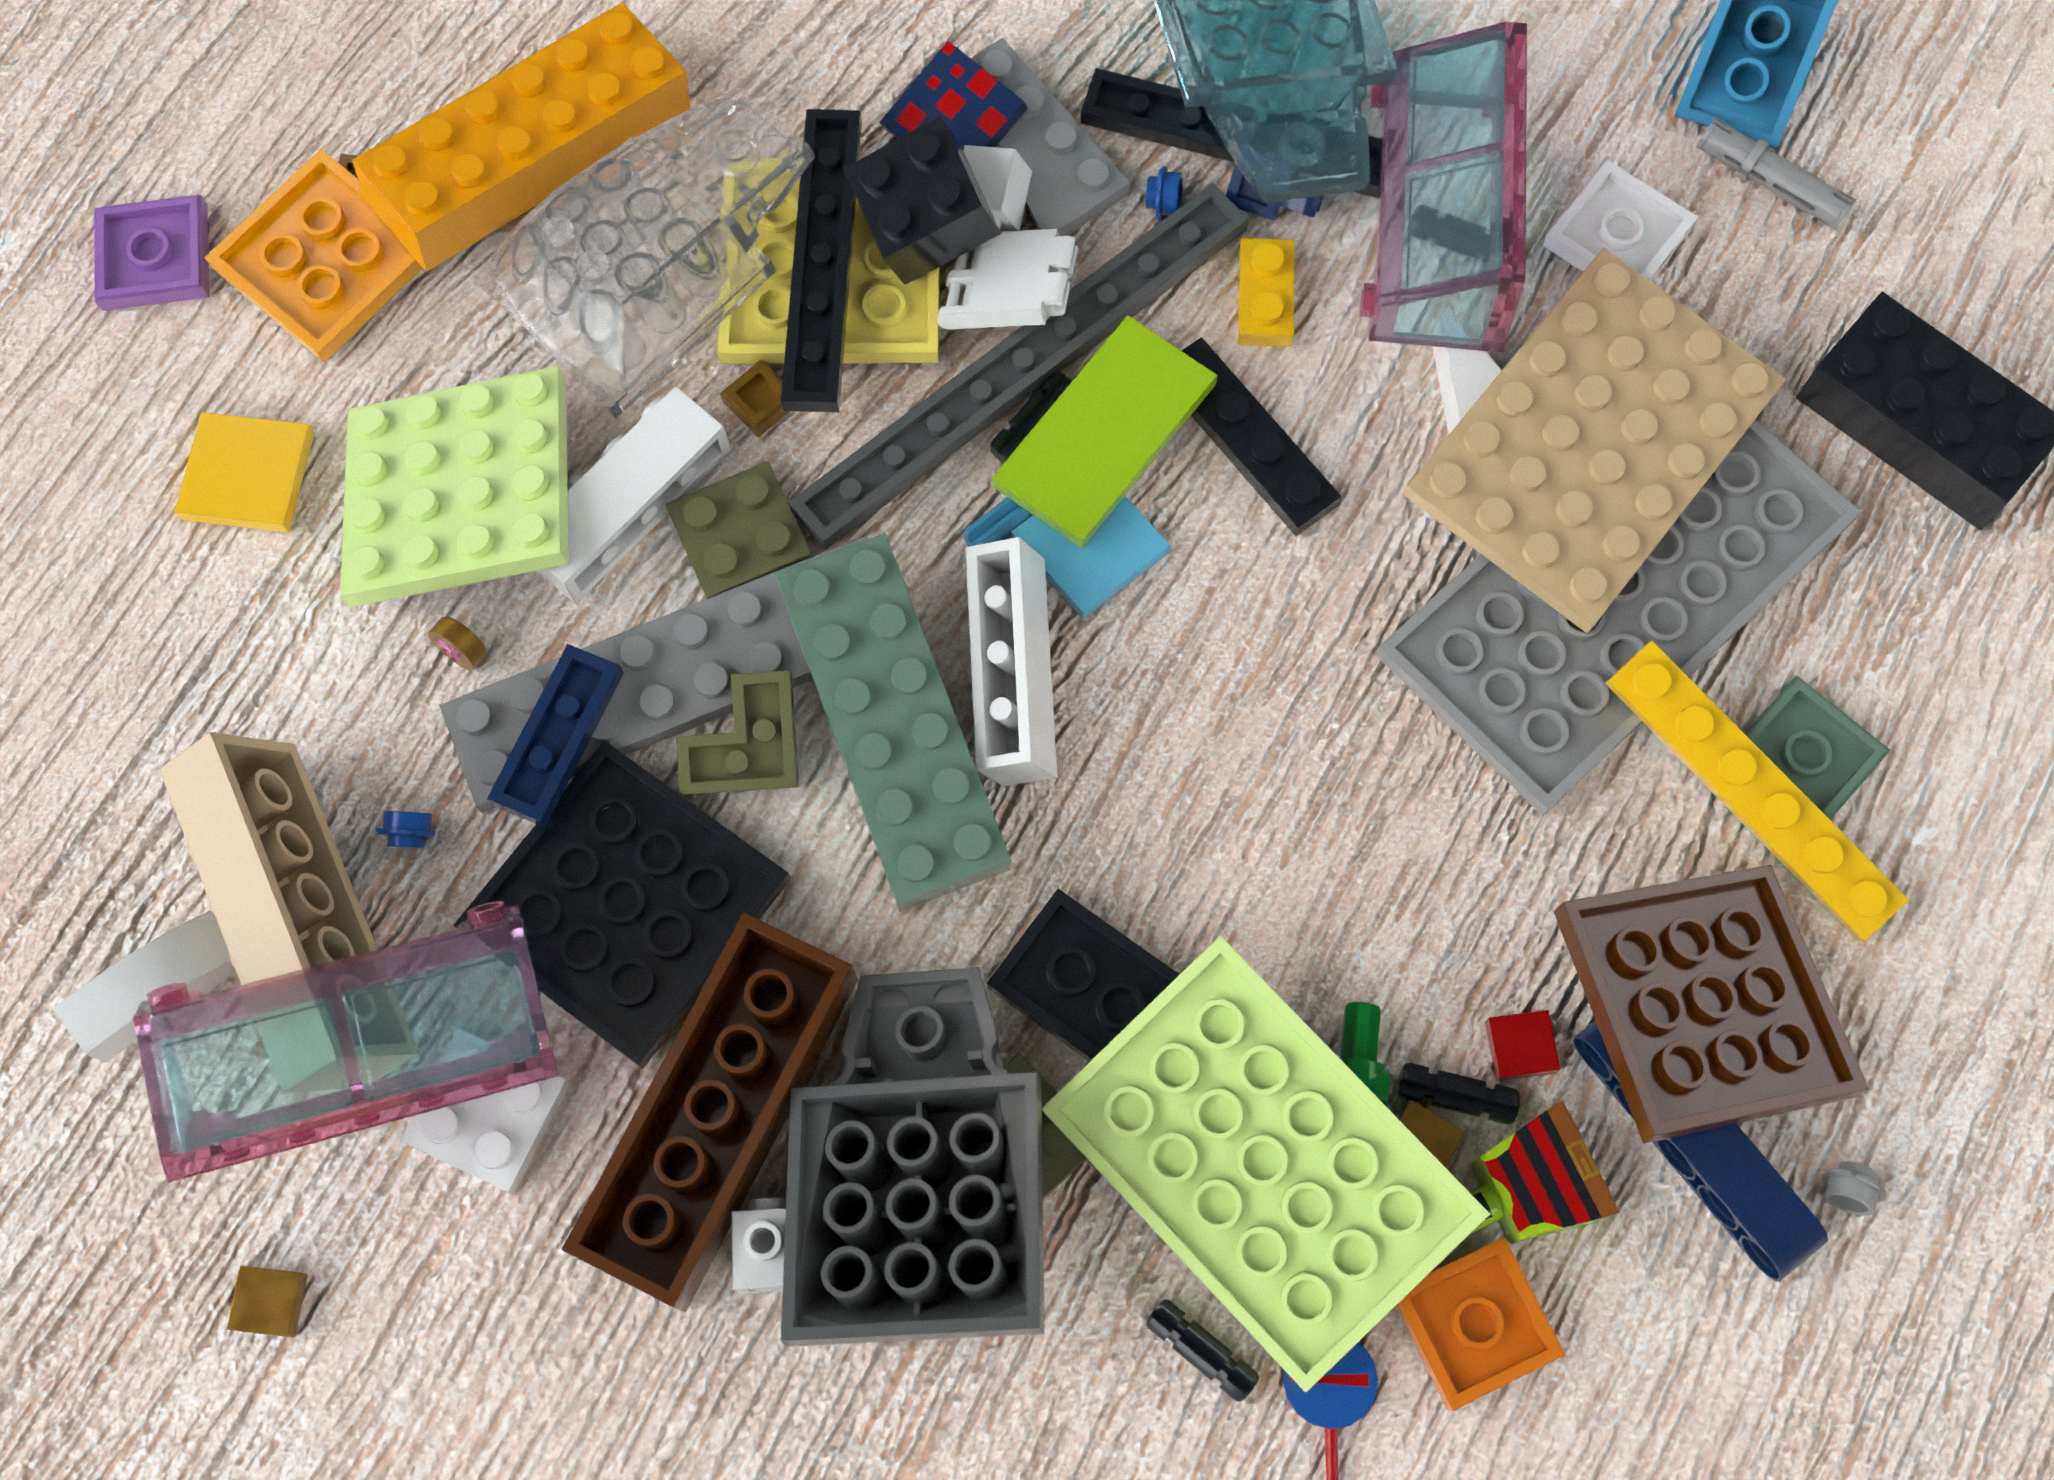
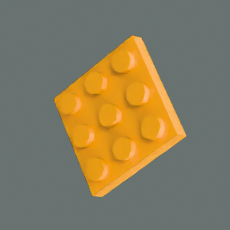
[204,149,423,363]

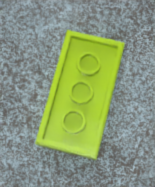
[991,315,1217,549]

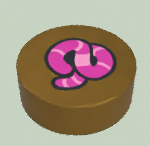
[428,617,486,671]

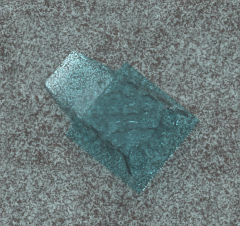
[1154,0,1397,203]

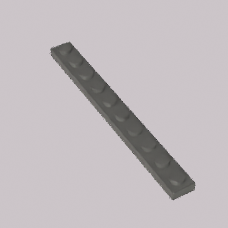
[789,183,1249,550]

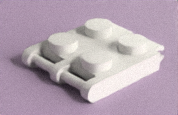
[937,229,1078,329]

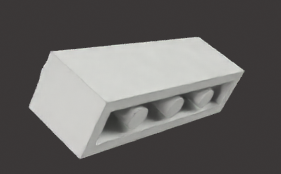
[538,386,732,605]
[966,537,1057,786]

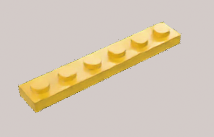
[1605,640,1909,941]

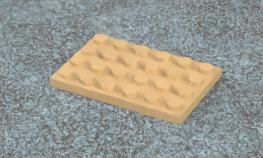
[1402,247,1786,633]

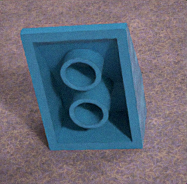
[1675,0,1838,150]

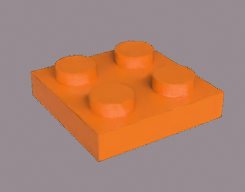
[1396,1237,1566,1412]

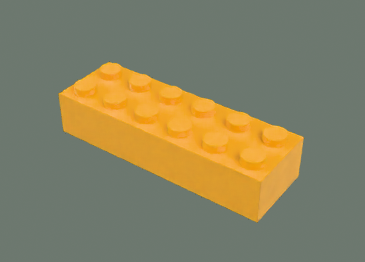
[352,2,691,272]

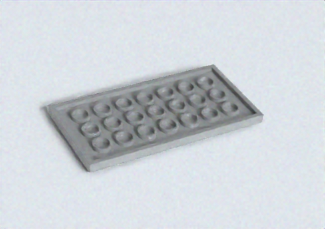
[1376,419,1862,816]

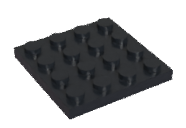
[453,741,791,1069]

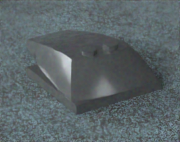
[781,967,1045,1347]

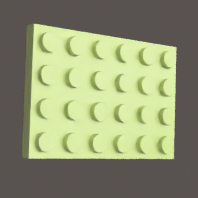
[1042,935,1490,1393]

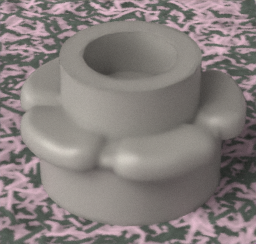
[1822,1161,1887,1216]

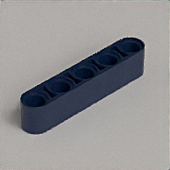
[1573,1020,1828,1282]

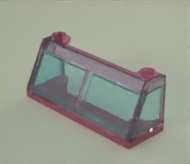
[1359,21,1527,353]
[133,901,559,1183]

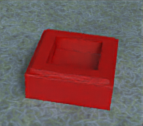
[1485,1010,1561,1081]

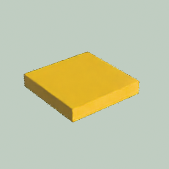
[174,412,315,533]

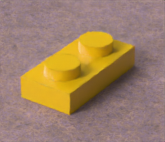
[1237,238,1294,347]

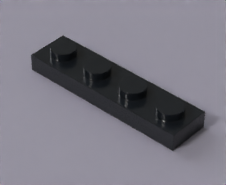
[1182,337,1342,536]

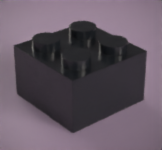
[844,116,1001,285]

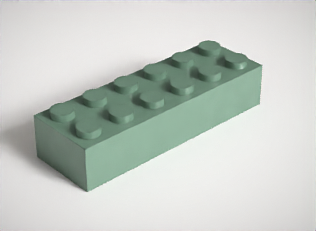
[774,533,1011,912]

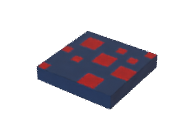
[879,41,1028,151]

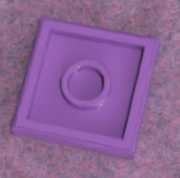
[94,195,210,311]

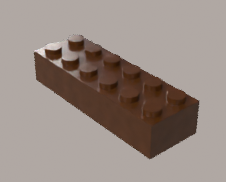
[561,912,858,1313]

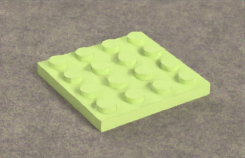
[340,366,569,608]

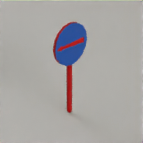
[1282,1342,1378,1480]

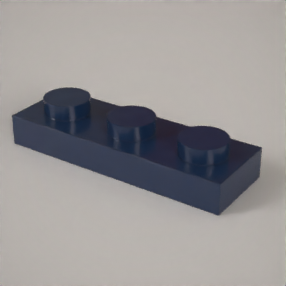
[487,644,624,827]

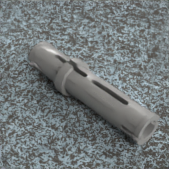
[1696,116,1857,230]

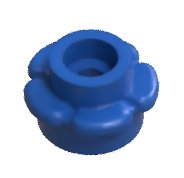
[1146,166,1183,221]
[376,810,436,848]

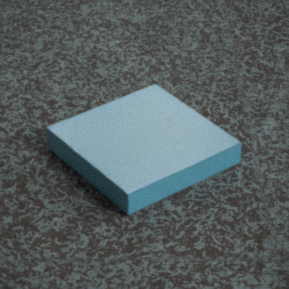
[1011,496,1170,619]

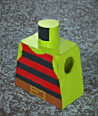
[1469,1101,1620,1244]

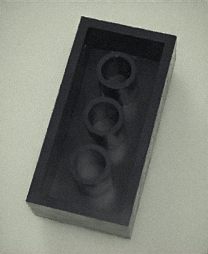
[1796,291,2054,531]

